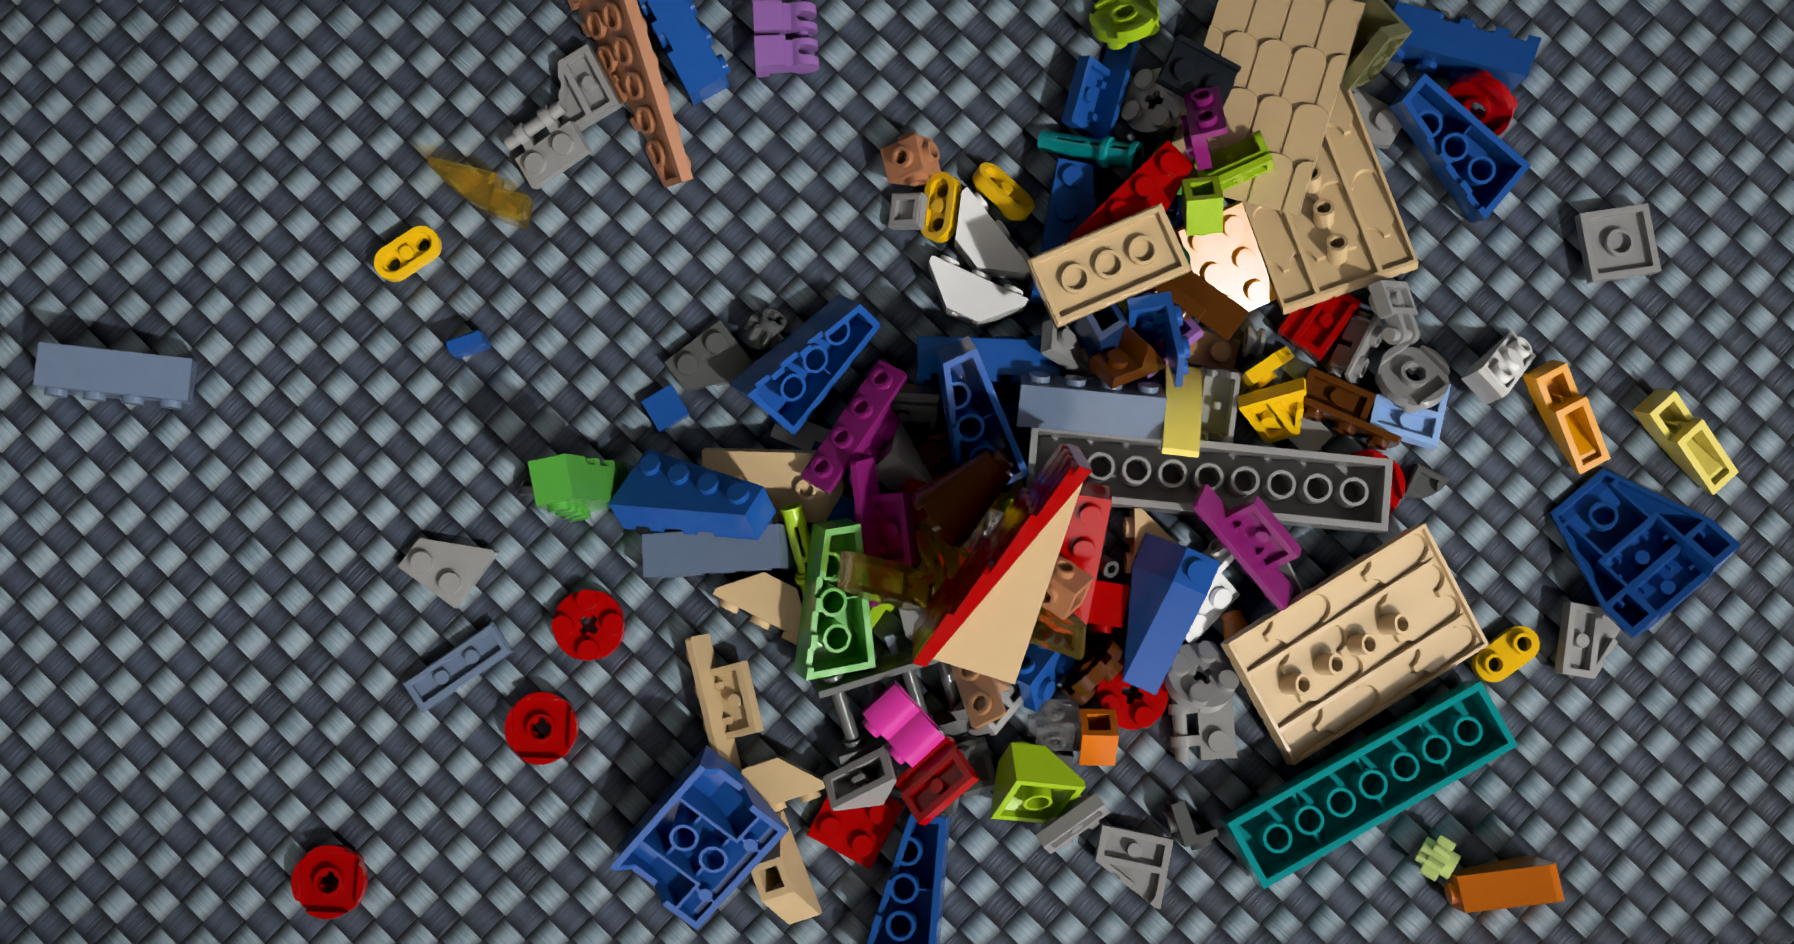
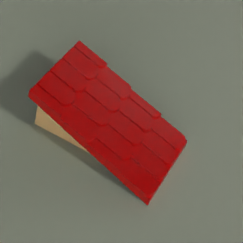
[912,443,1093,685]

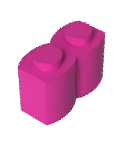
[862,680,945,768]

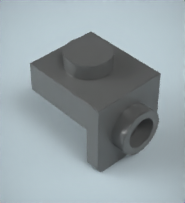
[955,736,996,798]
[1163,797,1219,850]

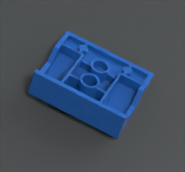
[610,745,789,930]

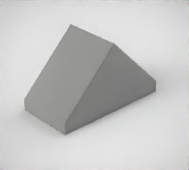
[876,423,933,492]
[823,746,897,811]

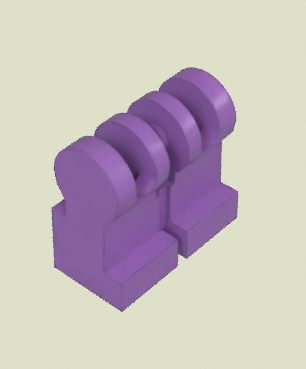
[752,0,819,78]

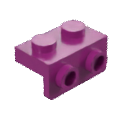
[1180,86,1228,171]

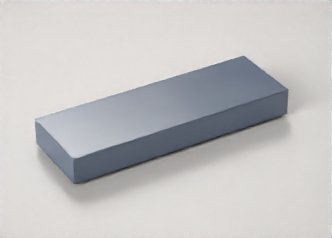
[403,622,514,713]

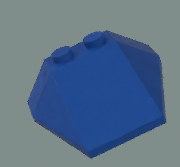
[1550,468,1741,639]

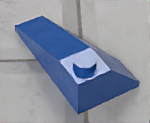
[1122,533,1221,695]

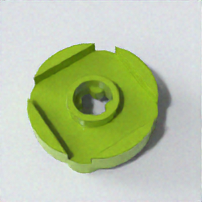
[1089,0,1160,50]

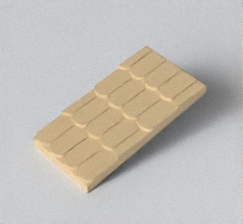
[1172,0,1366,215]
[1240,83,1418,315]
[1220,523,1489,765]

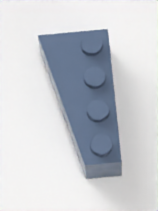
[33,342,198,410]
[1016,371,1167,440]
[642,518,801,578]

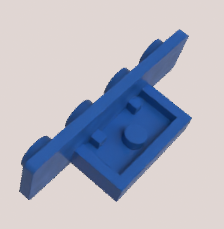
[1061,40,1139,170]

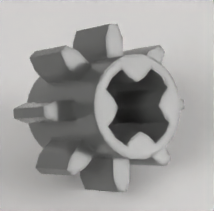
[744,308,791,352]

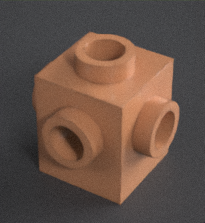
[880,132,941,186]
[1042,555,1094,621]

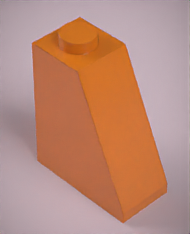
[1444,855,1565,913]

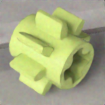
[1414,835,1461,881]

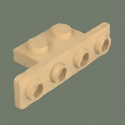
[685,634,764,773]

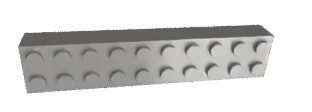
[1024,428,1393,534]

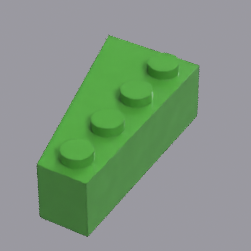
[527,453,628,522]
[794,518,876,681]

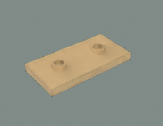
[1026,203,1191,329]
[702,448,846,523]

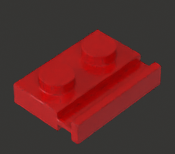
[1277,293,1361,361]
[895,735,980,826]

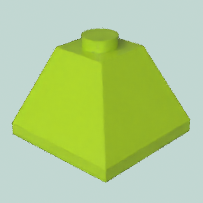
[990,742,1086,823]

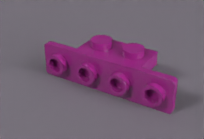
[801,360,908,493]
[849,457,919,607]
[1192,484,1302,611]

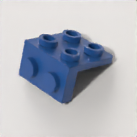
[1126,291,1191,388]
[1016,621,1075,712]

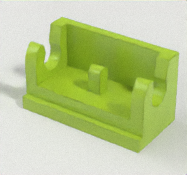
[1192,130,1275,192]

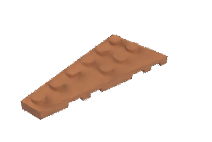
[567,0,694,188]

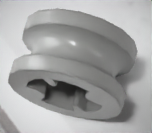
[1241,326,1266,360]

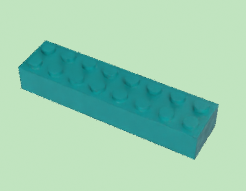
[1219,680,1518,889]

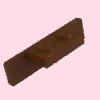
[1146,271,1248,340]
[1262,367,1402,450]

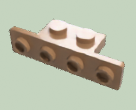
[928,593,1011,729]

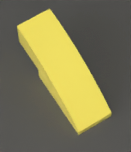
[1161,364,1202,458]
[1632,388,1738,495]

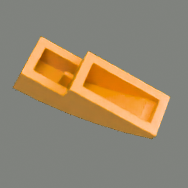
[1522,359,1611,474]

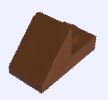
[1088,325,1166,389]

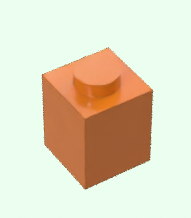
[1076,709,1119,766]

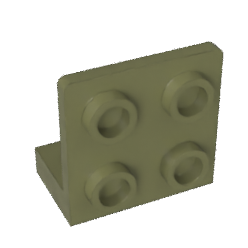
[1341,0,1413,90]

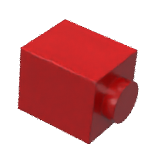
[1087,580,1129,634]

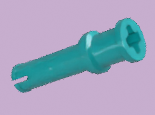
[1037,129,1144,173]

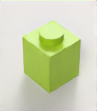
[1182,176,1224,236]

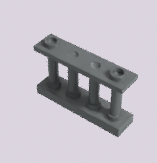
[816,649,971,767]

